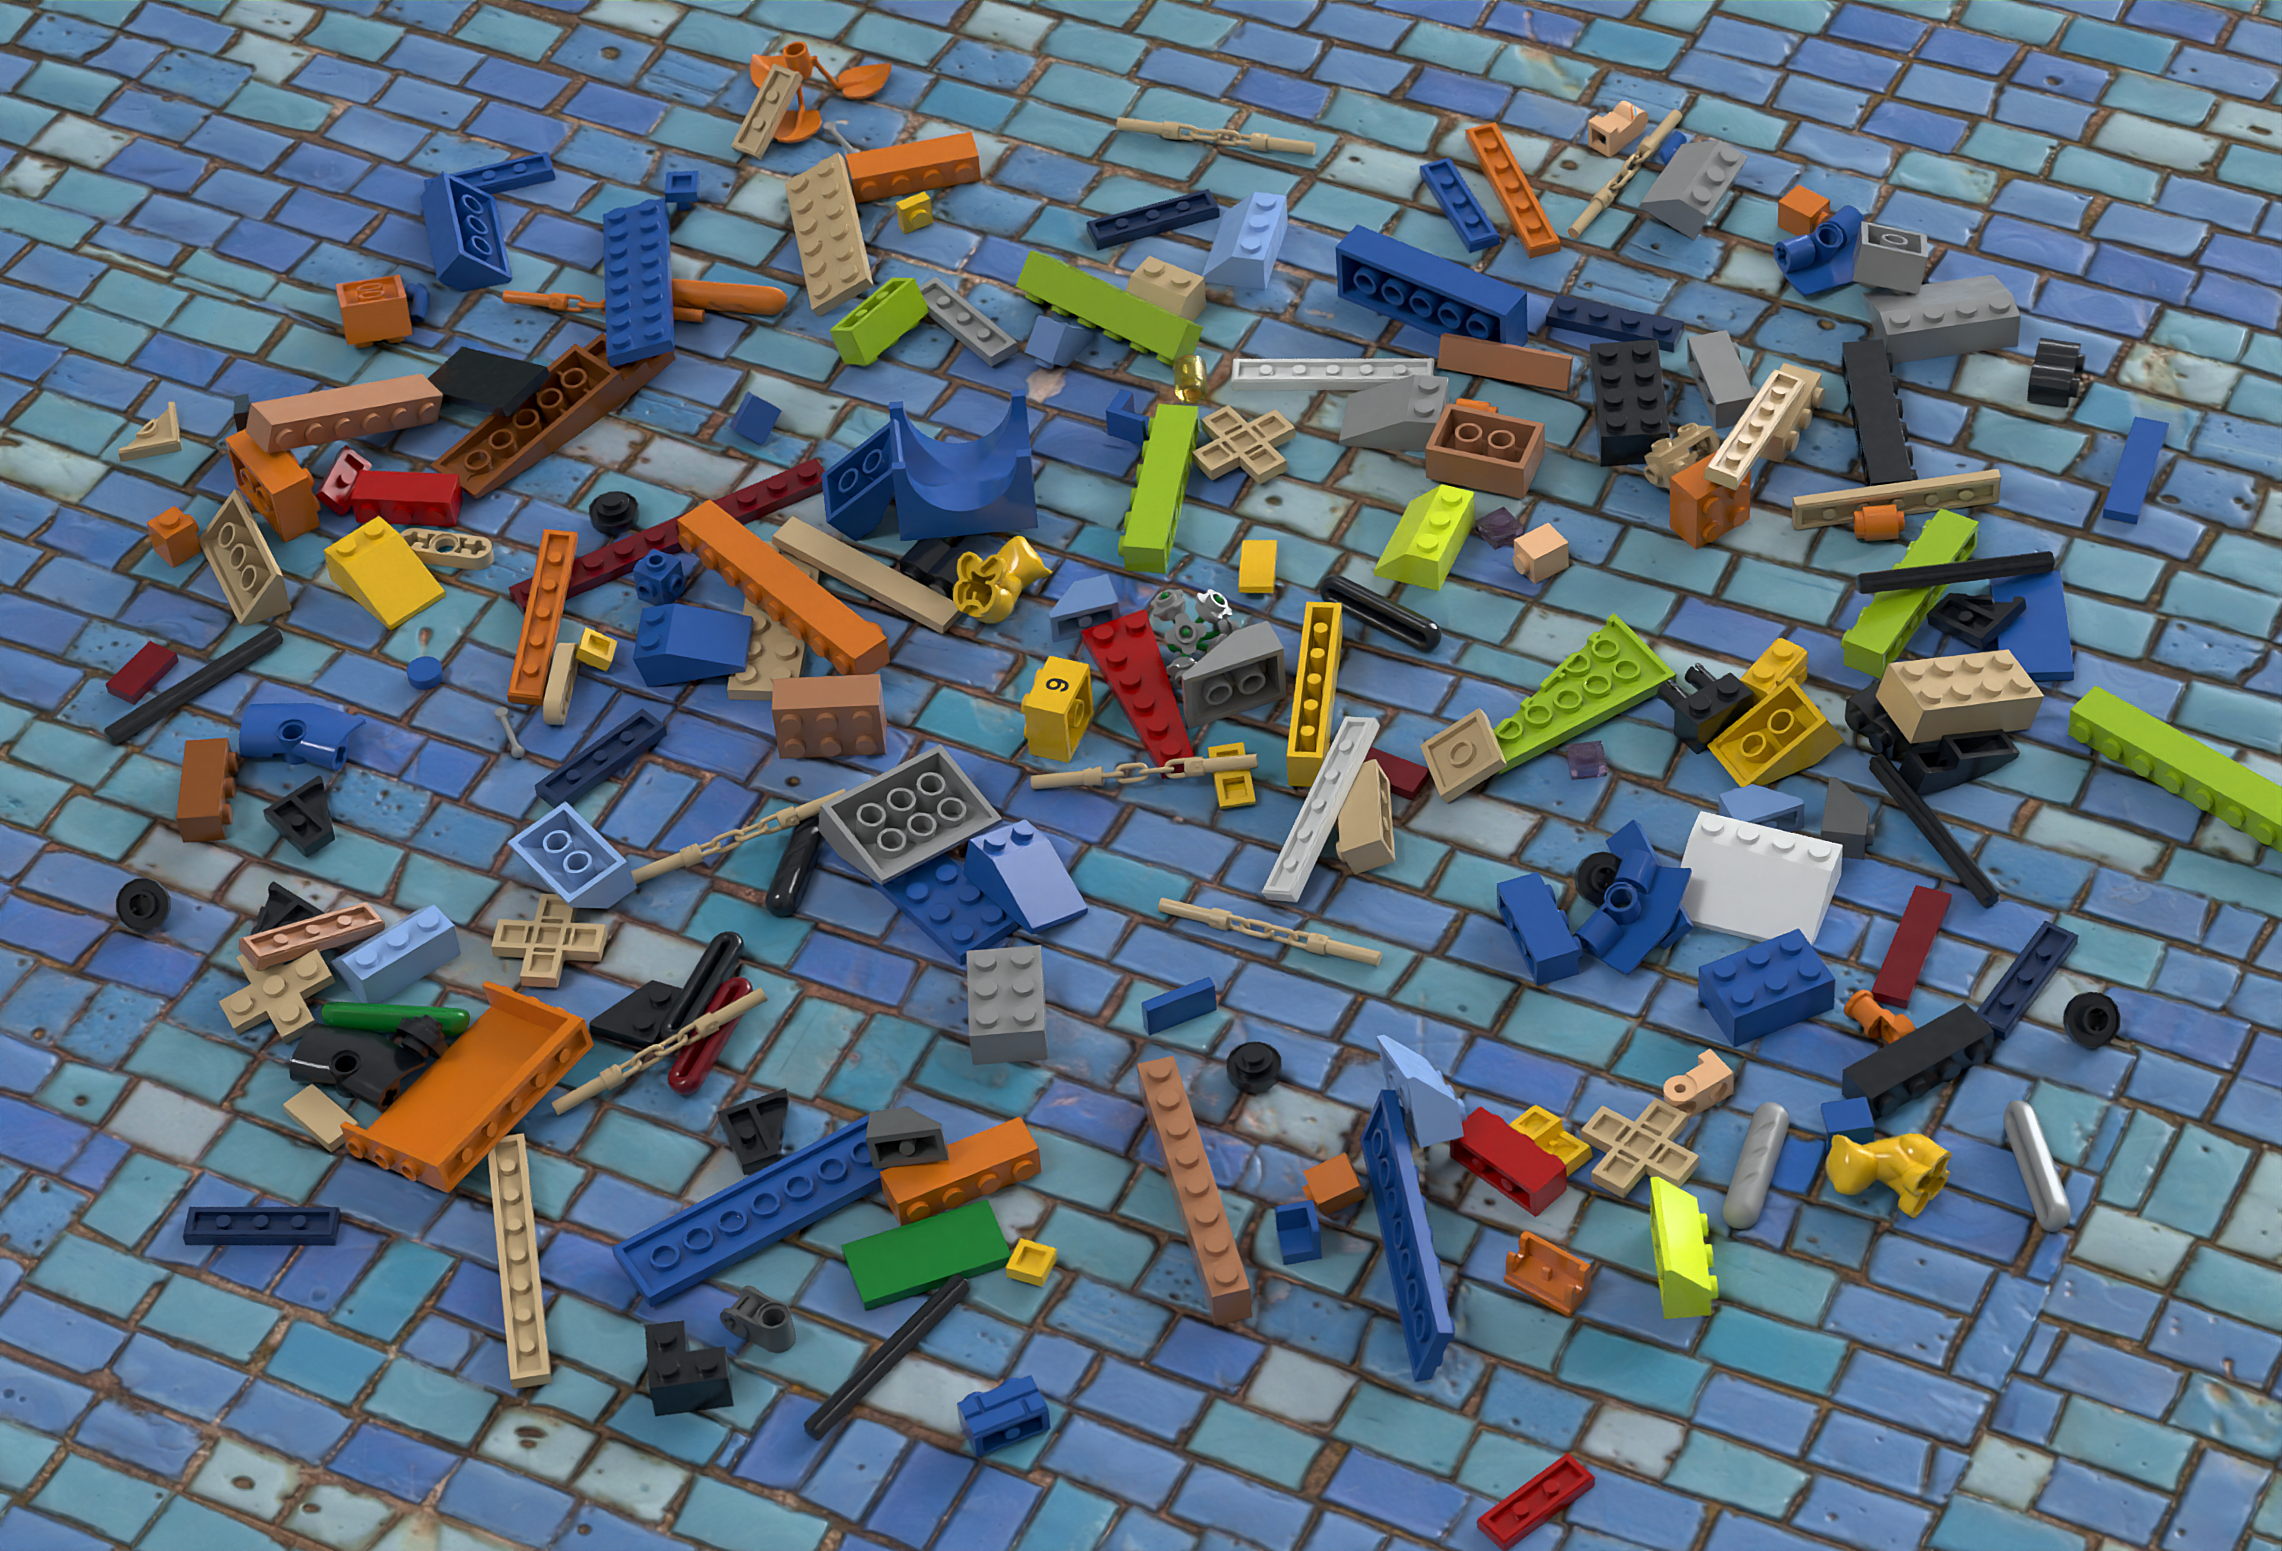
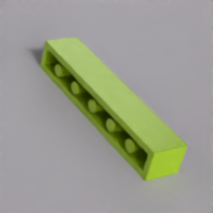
[1016,250,1204,366]
[1118,404,1200,574]
[1841,508,1979,679]

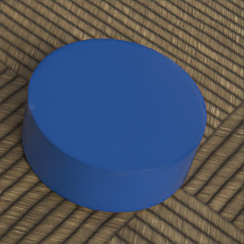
[407,656,443,690]

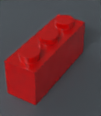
[351,470,464,527]
[1449,1106,1567,1217]

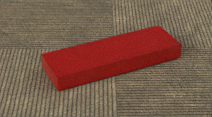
[1477,1452,1595,1551]

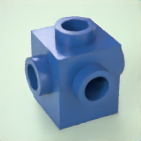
[633,548,686,606]

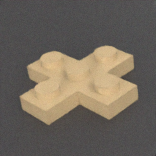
[1192,405,1296,485]
[491,893,607,988]
[218,949,335,1045]
[1581,1098,1699,1199]

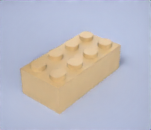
[1875,649,2044,744]

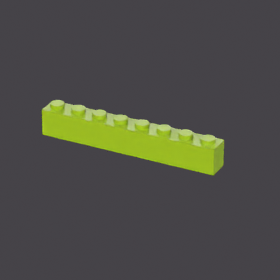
[2068,685,2282,853]

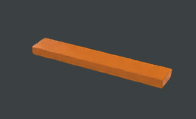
[1465,122,1561,259]
[507,529,578,706]

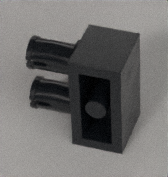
[1657,663,1754,755]

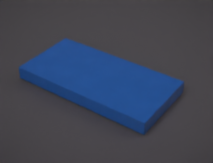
[1989,570,2074,681]

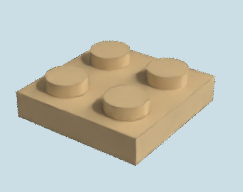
[1420,708,1507,803]

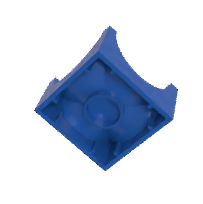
[889,389,1038,542]

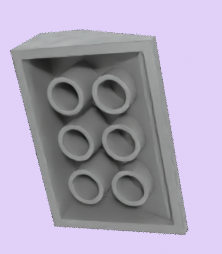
[1863,275,2020,364]
[818,744,1002,885]

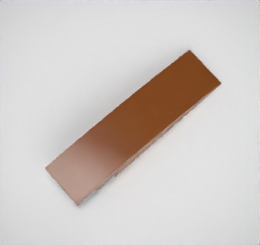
[431,333,676,500]

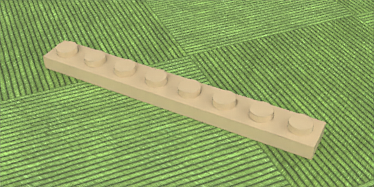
[488,1133,552,1389]

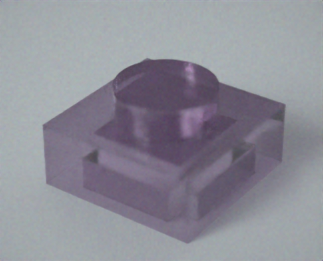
[1475,506,1524,550]
[1566,740,1607,780]

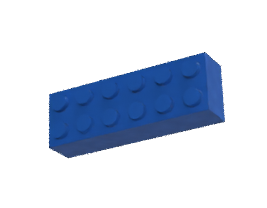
[1335,224,1528,347]

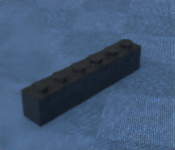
[1841,339,1918,487]

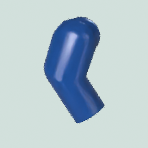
[1659,131,1687,166]
[405,283,430,323]

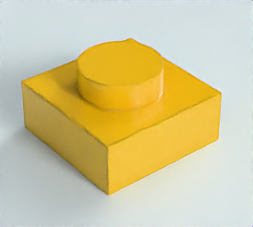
[896,191,933,234]
[574,627,618,672]
[1006,1238,1058,1287]

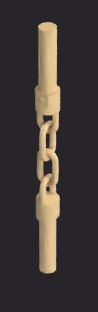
[1568,109,1682,238]
[1116,117,1316,155]
[1031,754,1258,790]
[631,789,846,884]
[1158,897,1382,966]
[551,987,768,1115]

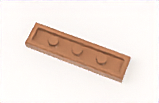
[1437,333,1574,391]
[238,902,385,970]

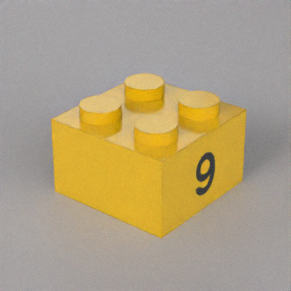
[1021,656,1094,763]

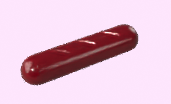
[667,977,753,1096]

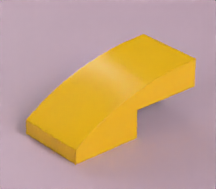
[1238,540,1278,593]
[1208,742,1256,810]
[1509,1104,1593,1177]

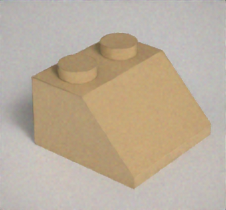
[1125,256,1207,322]

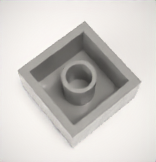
[1852,221,1928,295]

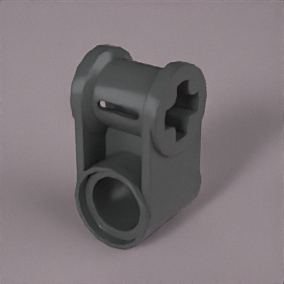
[720,1286,796,1353]

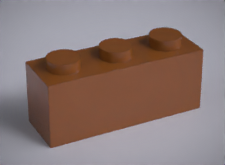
[176,738,239,843]

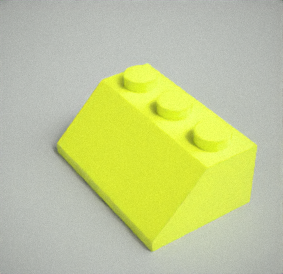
[1374,484,1475,591]
[1650,1177,1718,1319]

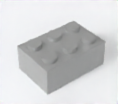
[967,945,1048,1065]

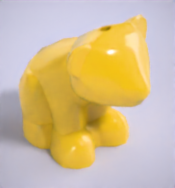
[953,536,1052,624]
[1826,1133,1952,1218]

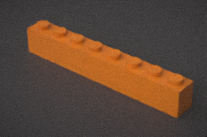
[677,499,890,676]

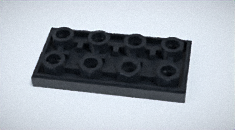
[427,346,551,417]

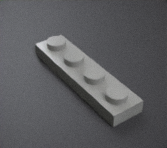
[919,277,1018,367]

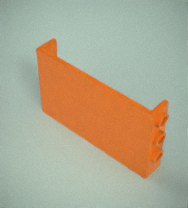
[340,981,594,1193]

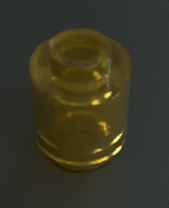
[1173,355,1208,404]

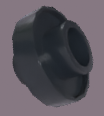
[589,491,640,534]
[1574,851,1622,906]
[116,878,171,931]
[2063,992,2121,1048]
[395,1014,448,1060]
[1226,1041,1282,1093]

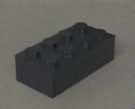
[1590,340,1670,467]

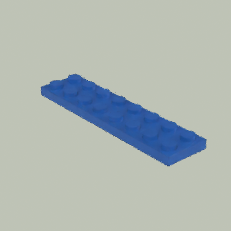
[603,198,675,367]
[1360,1089,1455,1382]
[612,1110,890,1307]

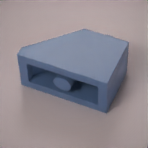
[1025,315,1095,369]
[1049,574,1120,642]
[1719,784,1804,832]

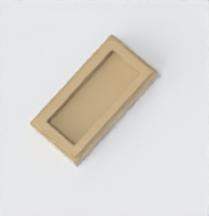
[283,1084,359,1152]

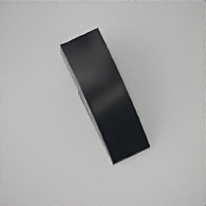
[1899,729,2020,795]

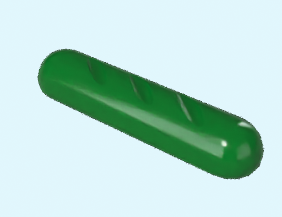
[321,1002,470,1037]

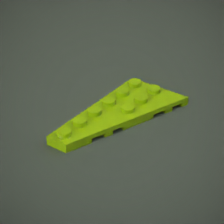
[1493,613,1676,775]

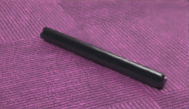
[1856,551,2056,594]
[104,626,283,746]
[1869,754,2000,907]
[804,1274,970,1440]

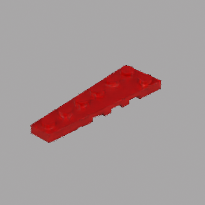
[1081,609,1194,779]

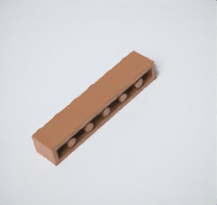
[246,373,443,453]

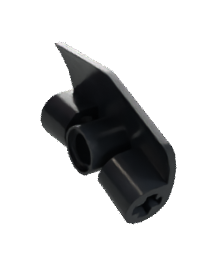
[289,1023,426,1113]

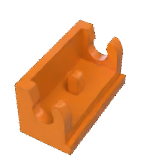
[1504,1230,1591,1317]

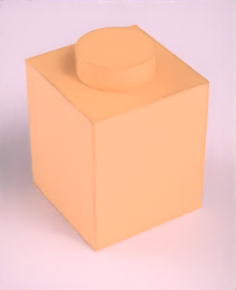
[1512,523,1569,584]

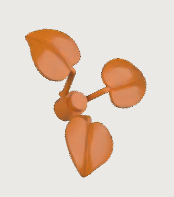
[750,41,892,143]

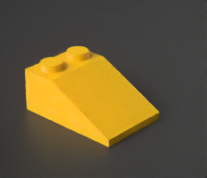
[324,516,446,631]
[1707,677,1844,787]

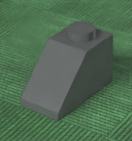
[1820,777,1875,860]
[865,1107,949,1169]

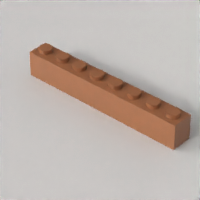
[1137,1056,1252,1326]

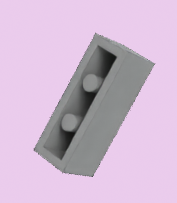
[1687,330,1758,429]

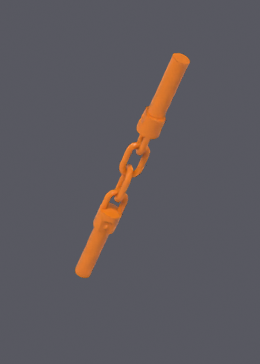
[503,290,705,323]

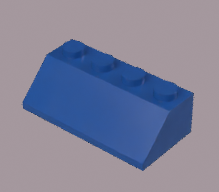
[420,171,513,292]

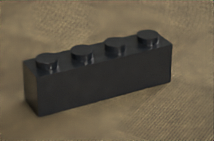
[1842,1003,1994,1121]

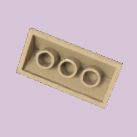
[198,489,291,626]

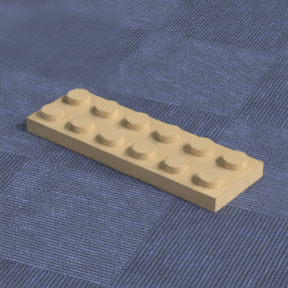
[785,152,874,317]
[727,541,822,701]

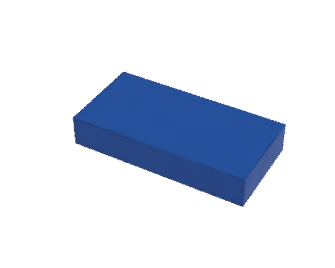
[1141,977,1217,1036]

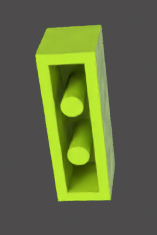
[829,277,930,366]

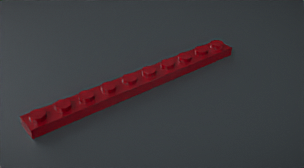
[509,458,826,616]

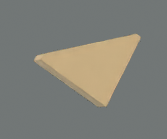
[118,401,182,462]

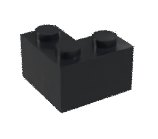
[645,1320,734,1417]

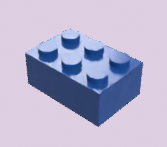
[1698,928,1835,1048]

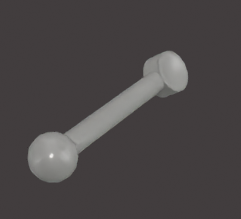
[823,122,860,154]
[494,707,525,758]

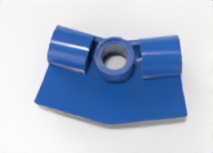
[1774,205,1865,296]
[239,703,366,771]
[1574,849,1692,975]

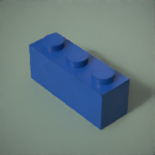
[1497,872,1583,986]

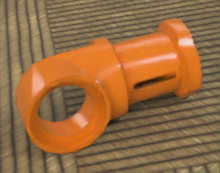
[1843,989,1916,1044]

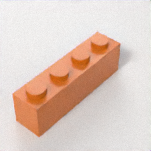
[846,131,981,204]
[880,1117,1042,1226]

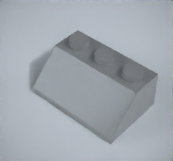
[1639,140,1748,240]

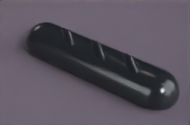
[1319,575,1442,652]
[765,814,826,917]
[659,931,745,1048]

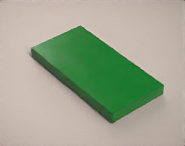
[841,1199,1012,1311]

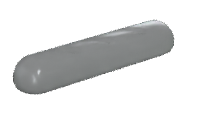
[2003,1100,2071,1232]
[1722,1102,1789,1229]

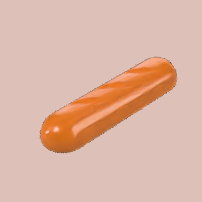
[672,278,787,315]

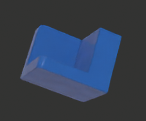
[1106,389,1150,446]
[729,391,782,445]
[1821,1097,1874,1155]
[1275,1200,1322,1265]

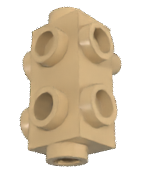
[1644,423,1720,491]

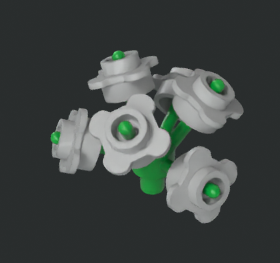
[1150,589,1240,689]

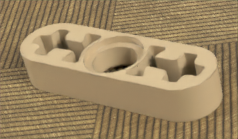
[400,528,494,570]
[543,643,579,725]

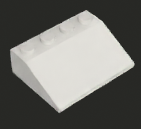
[1680,811,1843,947]

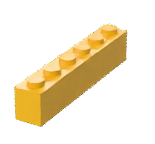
[1286,602,1343,787]

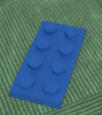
[871,853,1019,966]

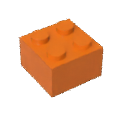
[1669,450,1751,550]

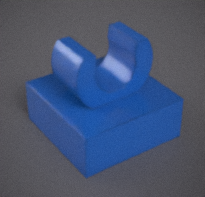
[664,171,700,211]

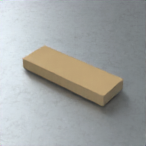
[731,63,803,161]

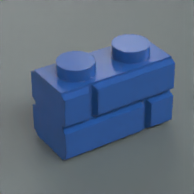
[957,1375,1051,1457]

